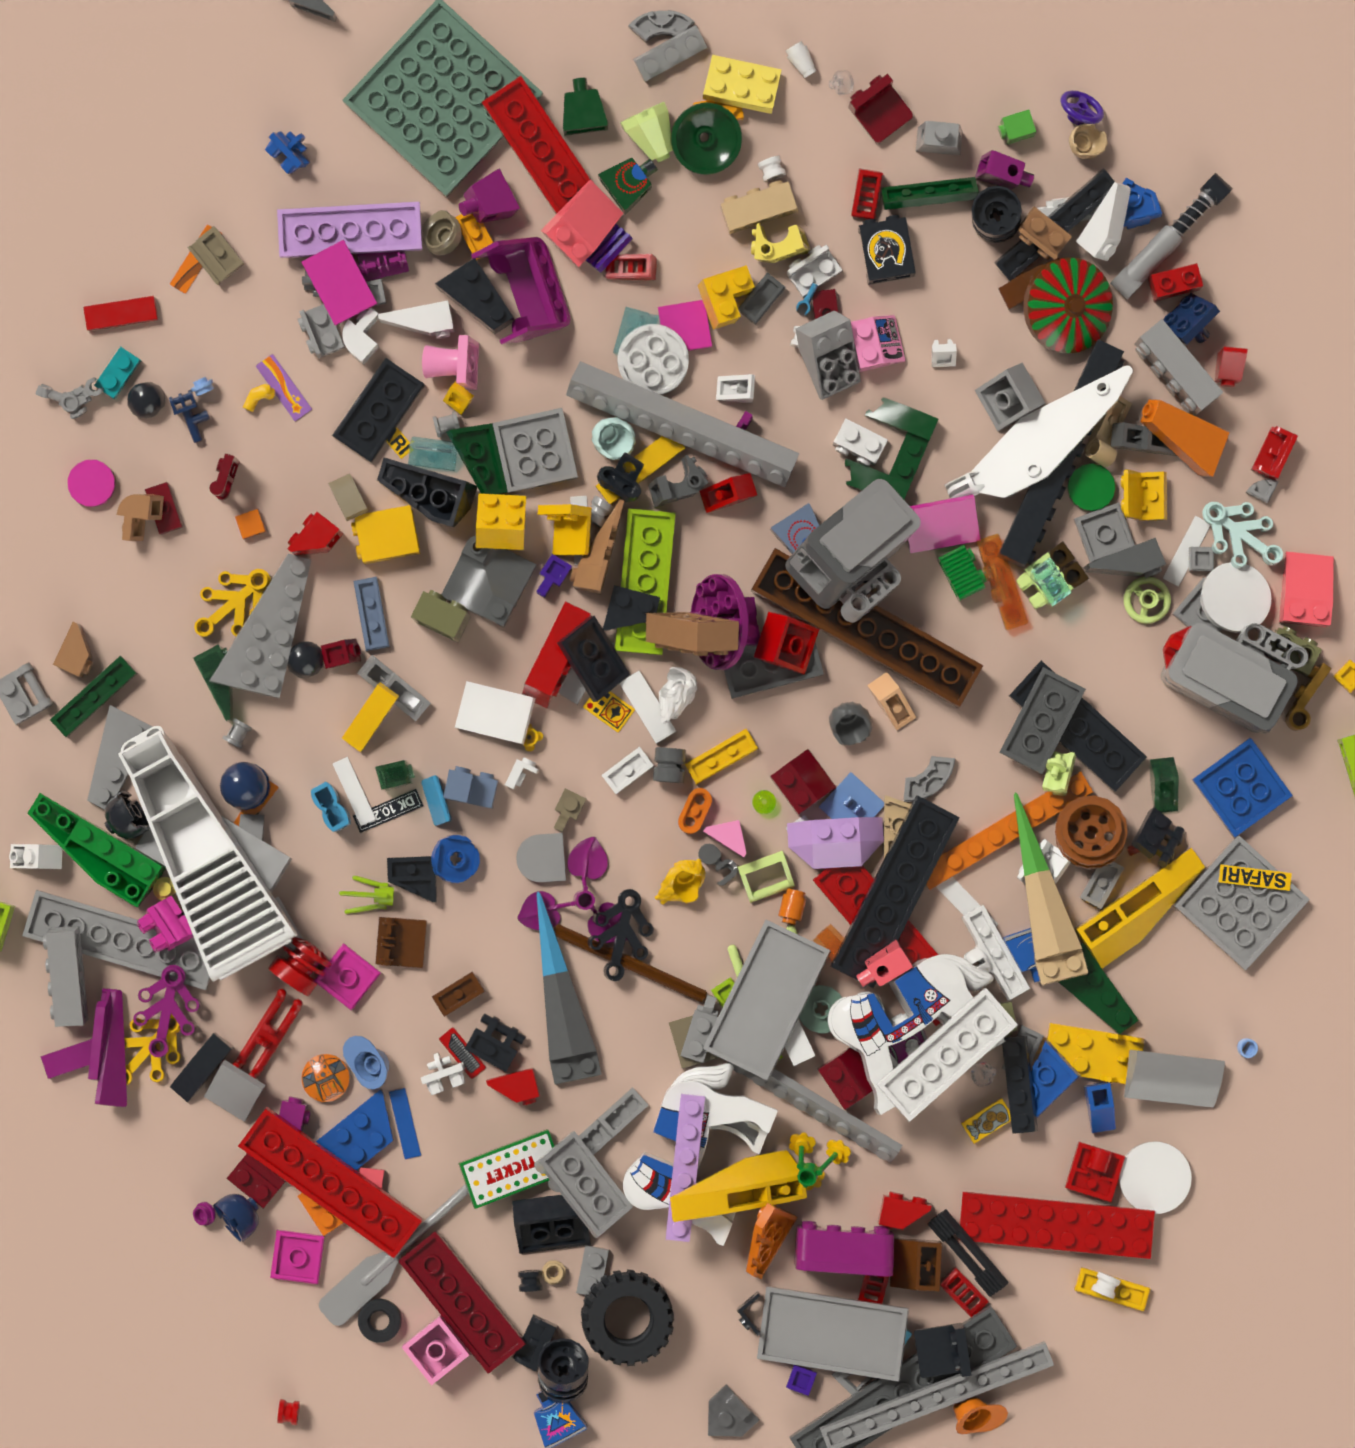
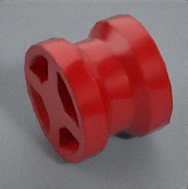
[277,1399,300,1426]

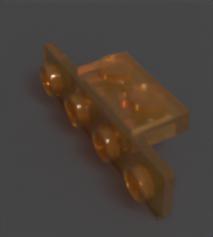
[976,534,1028,630]

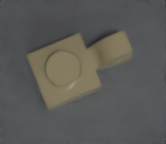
[554,788,587,832]

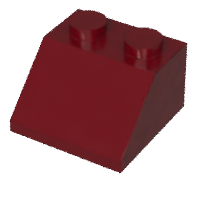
[770,749,836,815]
[817,1047,873,1110]

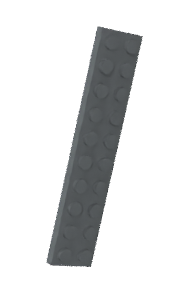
[789,1305,1017,1448]

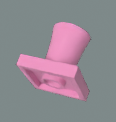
[422,335,479,390]

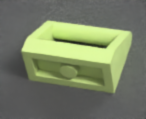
[737,851,795,903]

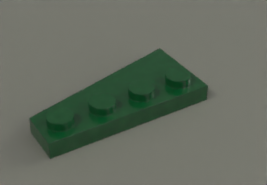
[1058,942,1139,1034]

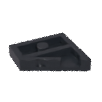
[603,585,660,631]
[387,856,437,902]

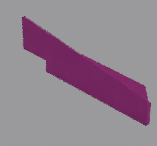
[88,988,127,1107]

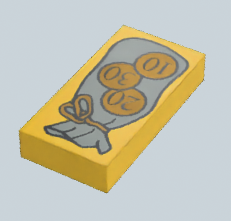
[961,1098,1011,1144]

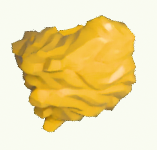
[655,859,706,905]

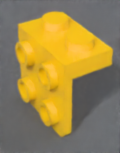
[1121,469,1167,521]

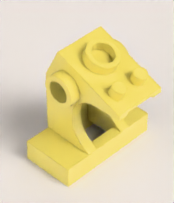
[751,223,810,263]

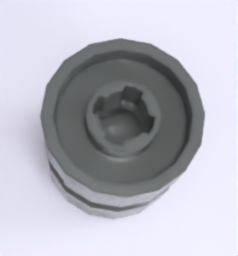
[653,747,686,783]

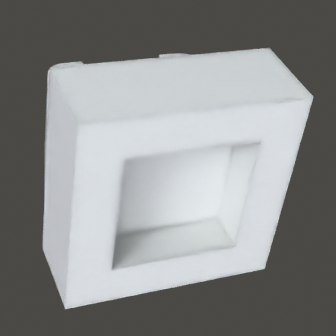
[931,339,957,367]

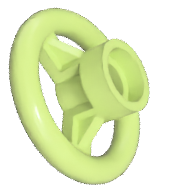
[1124,577,1171,624]

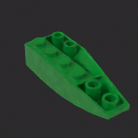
[27,793,166,908]

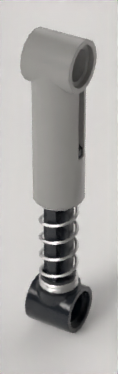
[1110,173,1233,300]

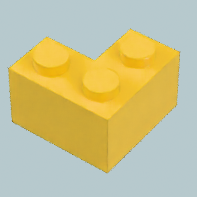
[697,265,755,330]

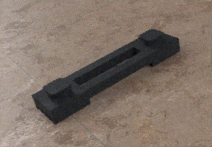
[928,1209,1009,1297]

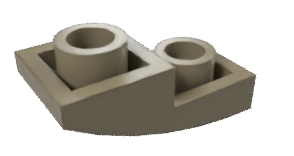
[328,474,368,521]

